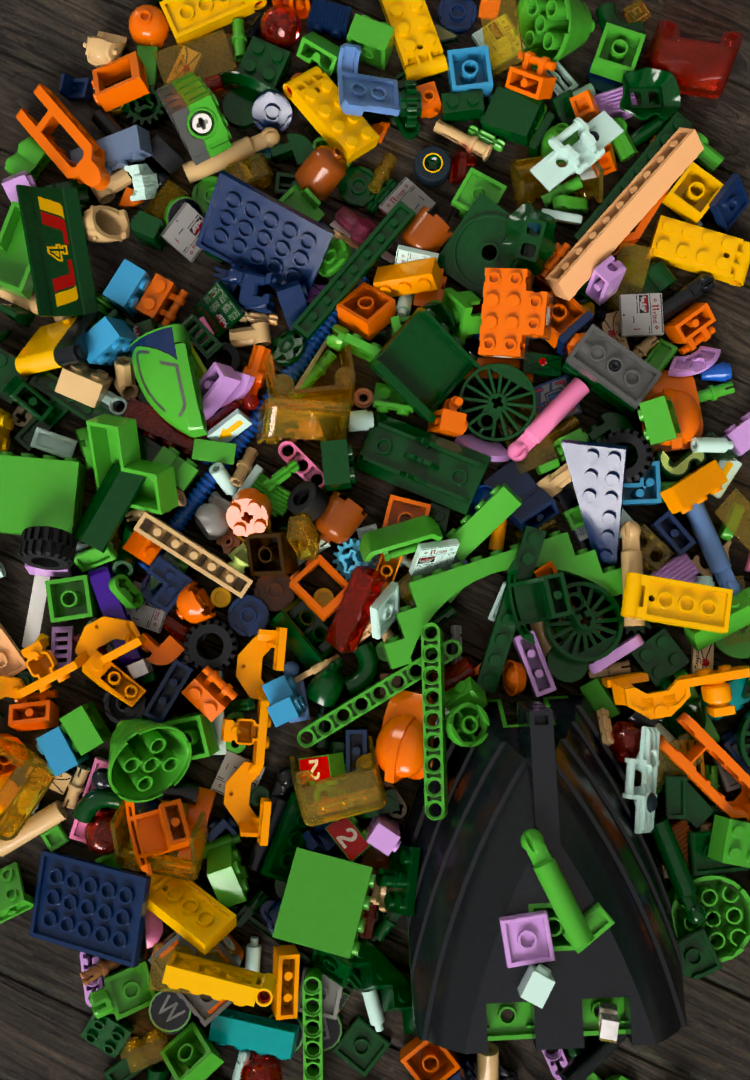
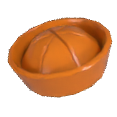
[502,659,526,696]

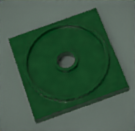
[437,193,539,300]

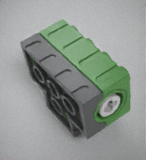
[156,72,232,165]

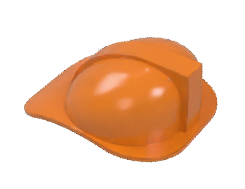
[641,370,703,452]
[375,690,437,784]

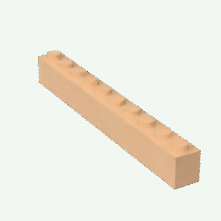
[545,127,704,301]

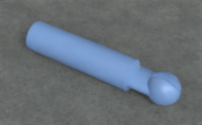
[685,502,741,596]

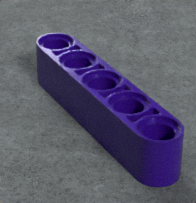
[88,563,144,666]

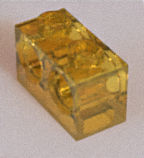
[640,524,674,571]

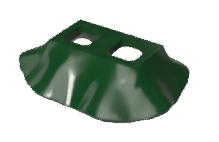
[620,67,681,120]
[499,203,556,275]

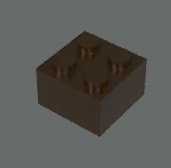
[245,529,299,576]

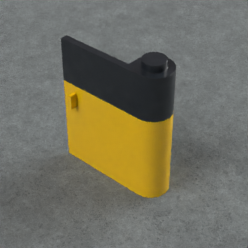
[15,312,99,376]

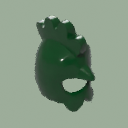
[306,658,345,708]

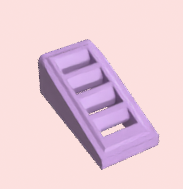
[51,626,75,669]

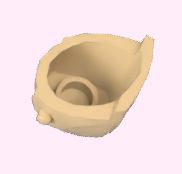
[83,31,127,68]
[82,205,130,243]

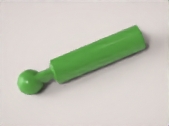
[521,829,594,949]

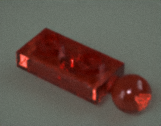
[206,393,259,431]

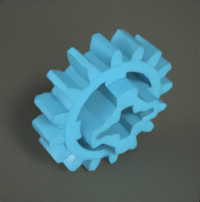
[332,538,377,584]

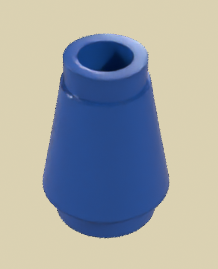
[700,361,732,382]

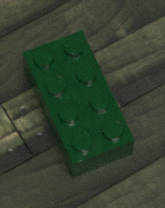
[320,439,356,494]

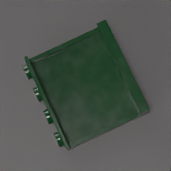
[368,307,481,424]

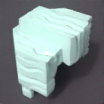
[124,163,159,201]

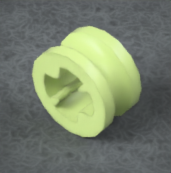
[228,555,249,574]

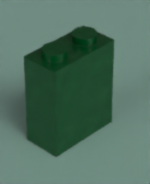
[480,86,544,147]

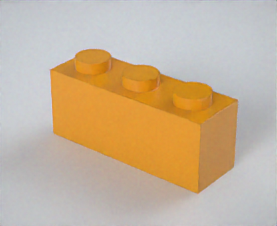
[373,257,442,297]
[660,460,728,515]
[271,944,300,1020]

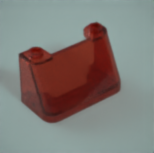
[645,19,743,99]

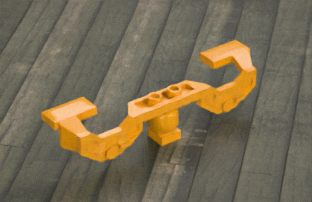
[0,616,147,699]
[221,627,287,846]
[601,665,750,720]

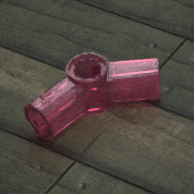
[335,206,392,250]

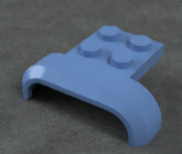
[337,43,400,117]

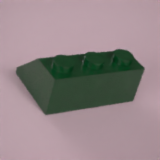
[269,598,345,670]

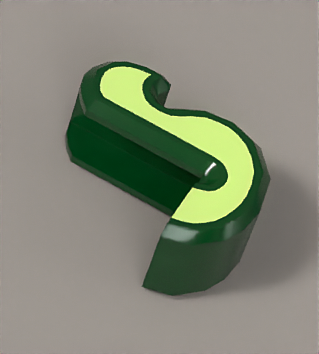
[653,448,707,481]

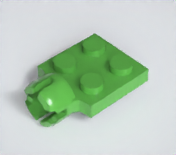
[325,324,383,362]
[89,960,155,1021]

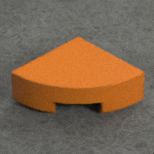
[371,122,390,144]
[119,187,144,209]

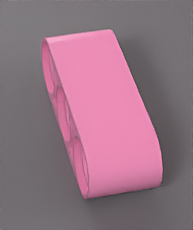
[278,441,325,489]

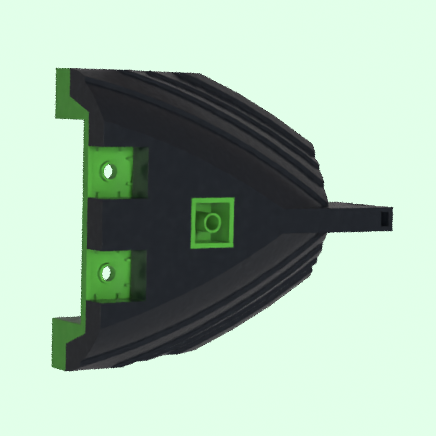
[403,694,687,1054]

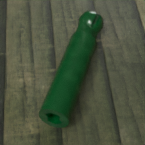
[650,817,707,925]

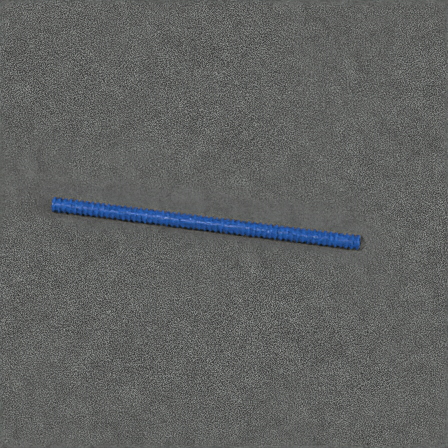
[137,276,370,570]

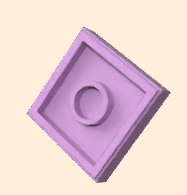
[499,910,555,968]

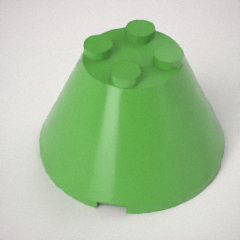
[514,0,595,69]
[108,718,192,803]

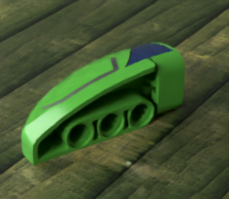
[130,324,208,438]

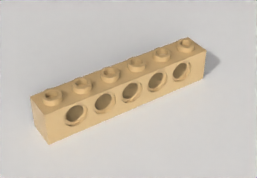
[133,511,253,599]

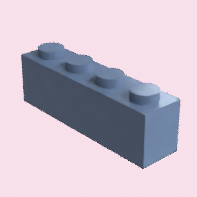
[70,124,153,173]

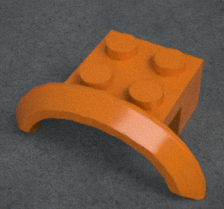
[124,798,192,875]

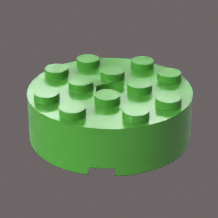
[668,873,750,962]

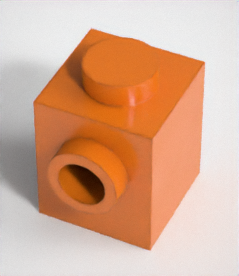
[416,81,441,118]
[123,531,161,566]

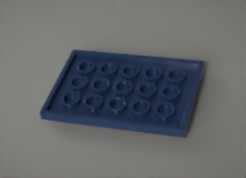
[196,170,335,300]
[29,849,151,968]

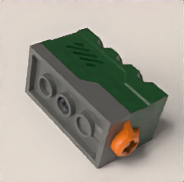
[561,324,663,418]

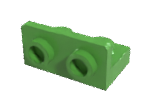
[373,383,414,416]

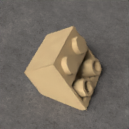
[55,362,114,408]

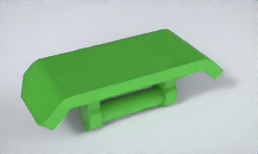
[359,515,443,562]

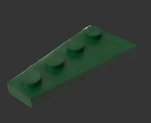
[260,791,312,883]

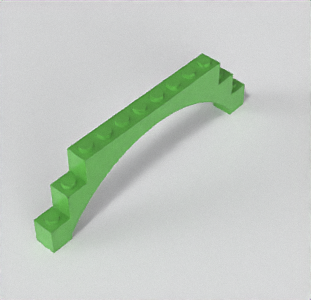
[382,530,622,669]

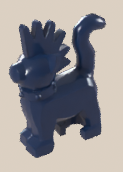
[213,263,278,314]

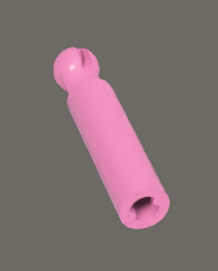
[507,377,589,462]

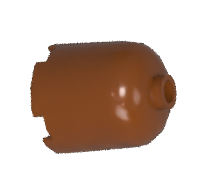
[295,145,347,201]
[401,206,453,253]
[315,491,368,544]

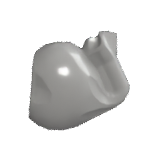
[194,491,231,540]

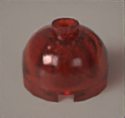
[260,4,302,49]
[608,721,642,763]
[84,811,128,855]
[240,1054,283,1080]

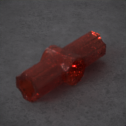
[413,657,476,699]

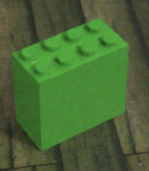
[0,451,86,540]
[272,847,376,960]

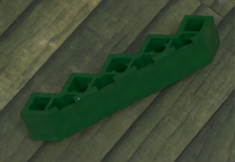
[353,933,415,1034]

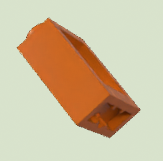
[91,51,150,112]
[289,554,355,622]

